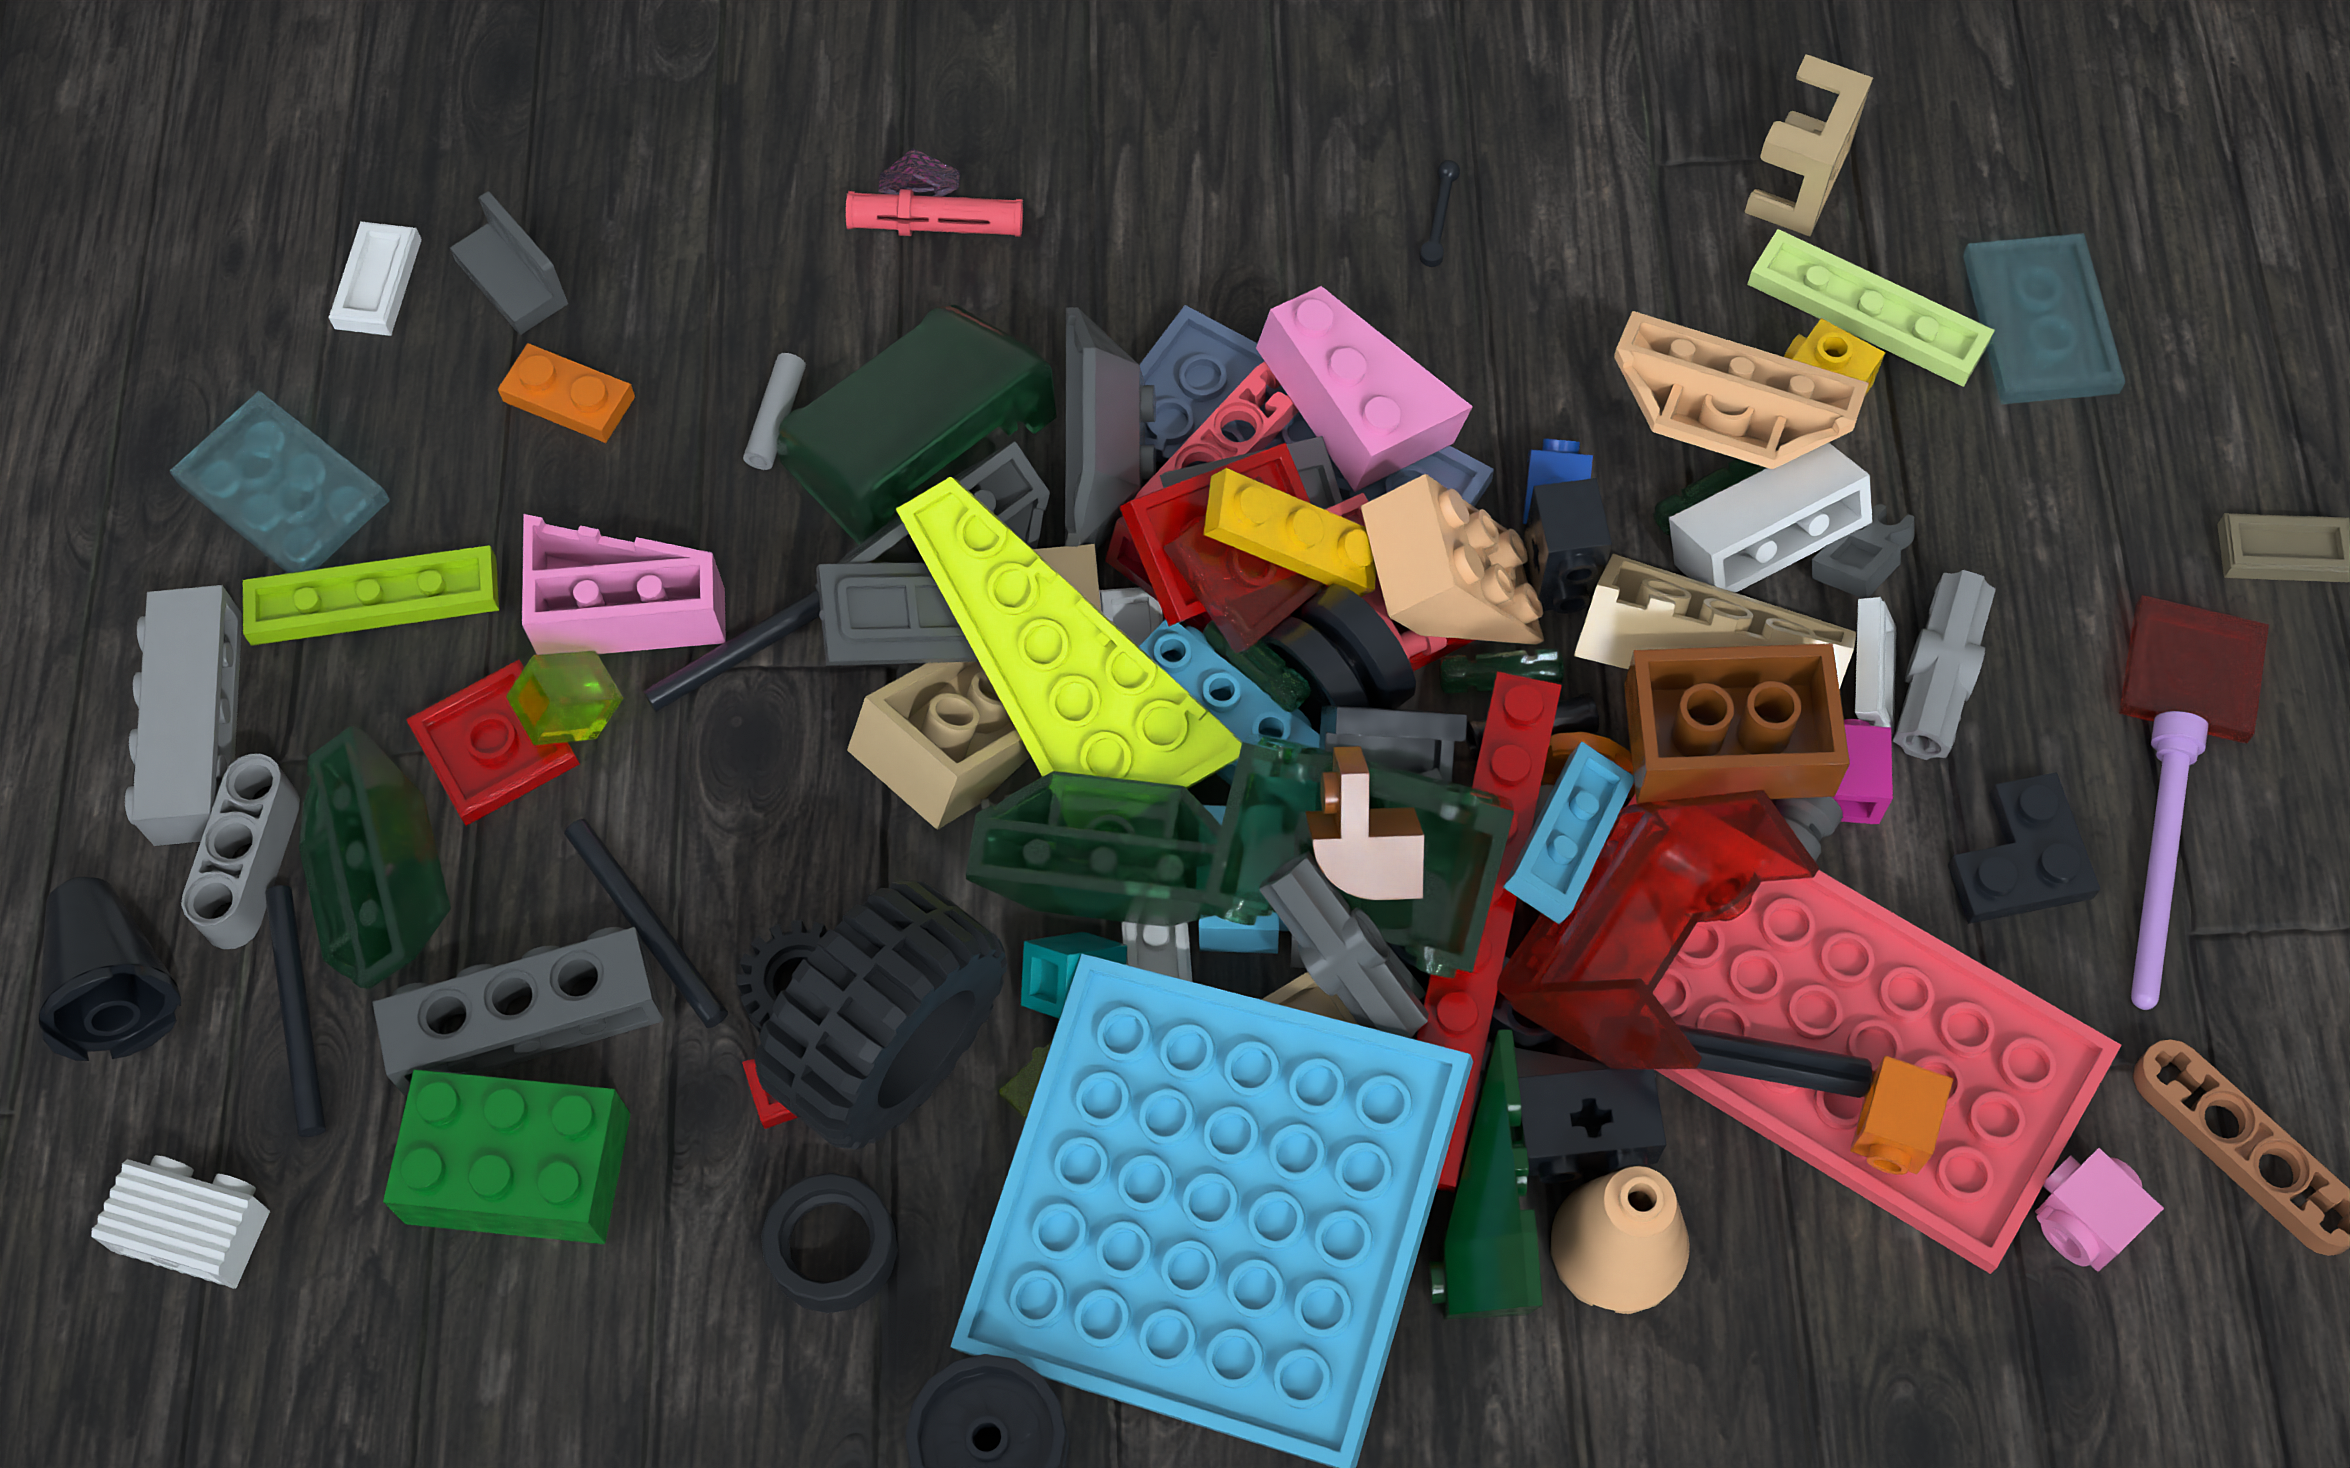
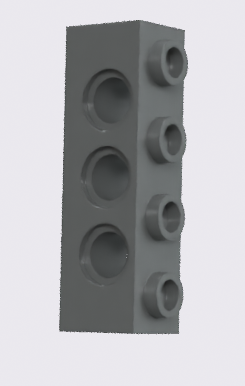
[373,927,664,1096]

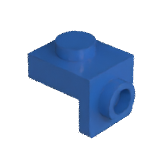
[1522,439,1593,524]

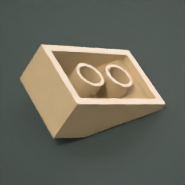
[847,662,1031,830]

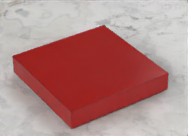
[406,659,580,826]

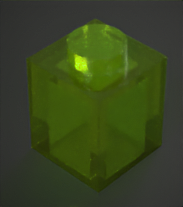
[506,651,624,745]

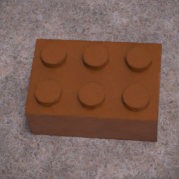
[1624,643,1850,803]

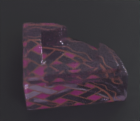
[879,148,960,197]

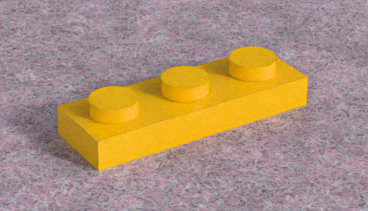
[1204,468,1377,597]

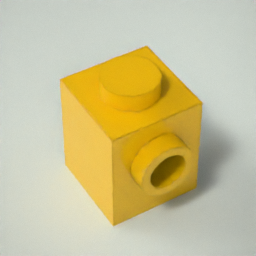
[1784,318,1885,396]

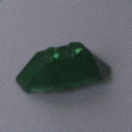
[299,726,451,989]
[965,771,1241,927]

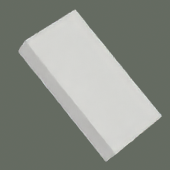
[329,221,422,336]
[1855,597,1896,739]

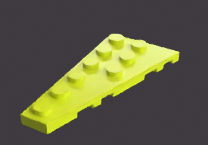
[896,477,1253,847]

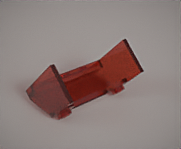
[1497,789,1819,1069]

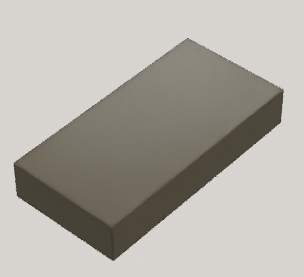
[2217,513,2350,582]

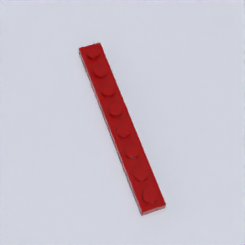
[1416,672,1562,1193]

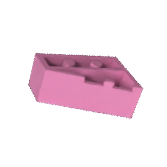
[1256,286,1473,492]
[522,514,726,659]

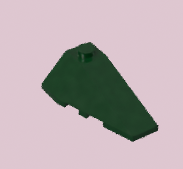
[1428,1029,1543,1320]

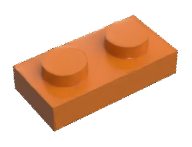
[498,343,635,443]

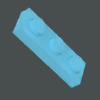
[1503,741,1634,924]

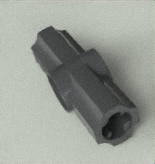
[1259,851,1429,1038]

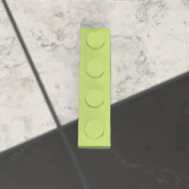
[1747,229,1995,387]

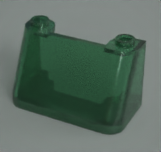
[776,304,1057,545]
[1202,733,1514,978]

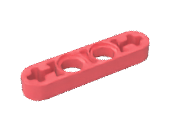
[1134,361,1298,499]

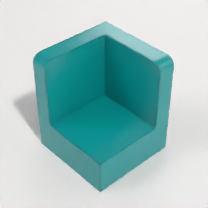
[1021,932,1127,1019]

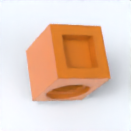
[1850,1056,1953,1175]

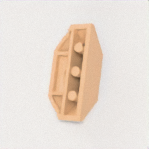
[1614,311,1869,469]

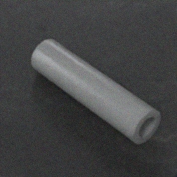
[743,353,806,470]

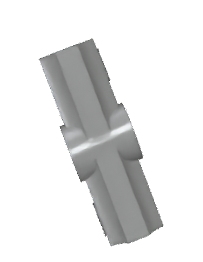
[1893,570,1996,760]

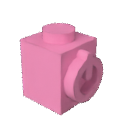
[2035,1148,2164,1272]

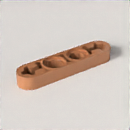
[2133,1039,2350,1256]

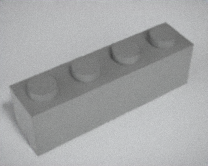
[125,585,242,846]

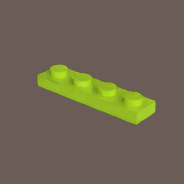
[243,545,499,646]

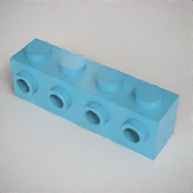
[1139,619,1320,850]

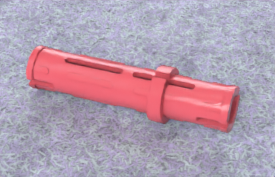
[846,189,1023,237]

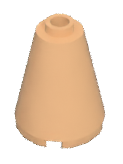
[1550,1166,1689,1314]

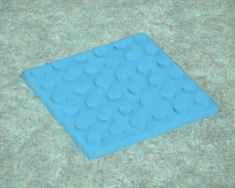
[950,954,1473,1468]

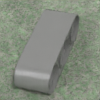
[181,754,300,949]

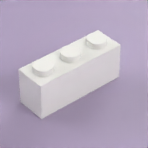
[1669,442,1872,593]

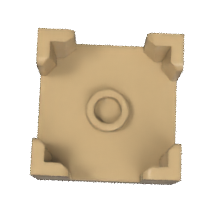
[1745,54,1873,236]

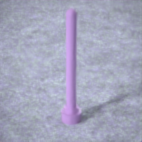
[2131,711,2208,1010]

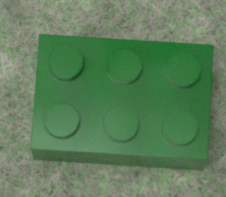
[383,1070,631,1244]

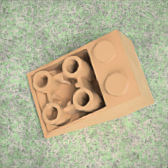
[1360,474,1544,645]

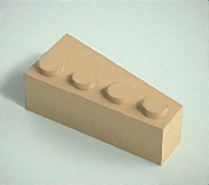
[1574,554,1857,689]

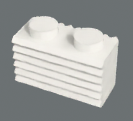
[92,1155,270,1288]

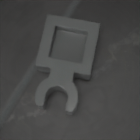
[1812,504,1914,599]

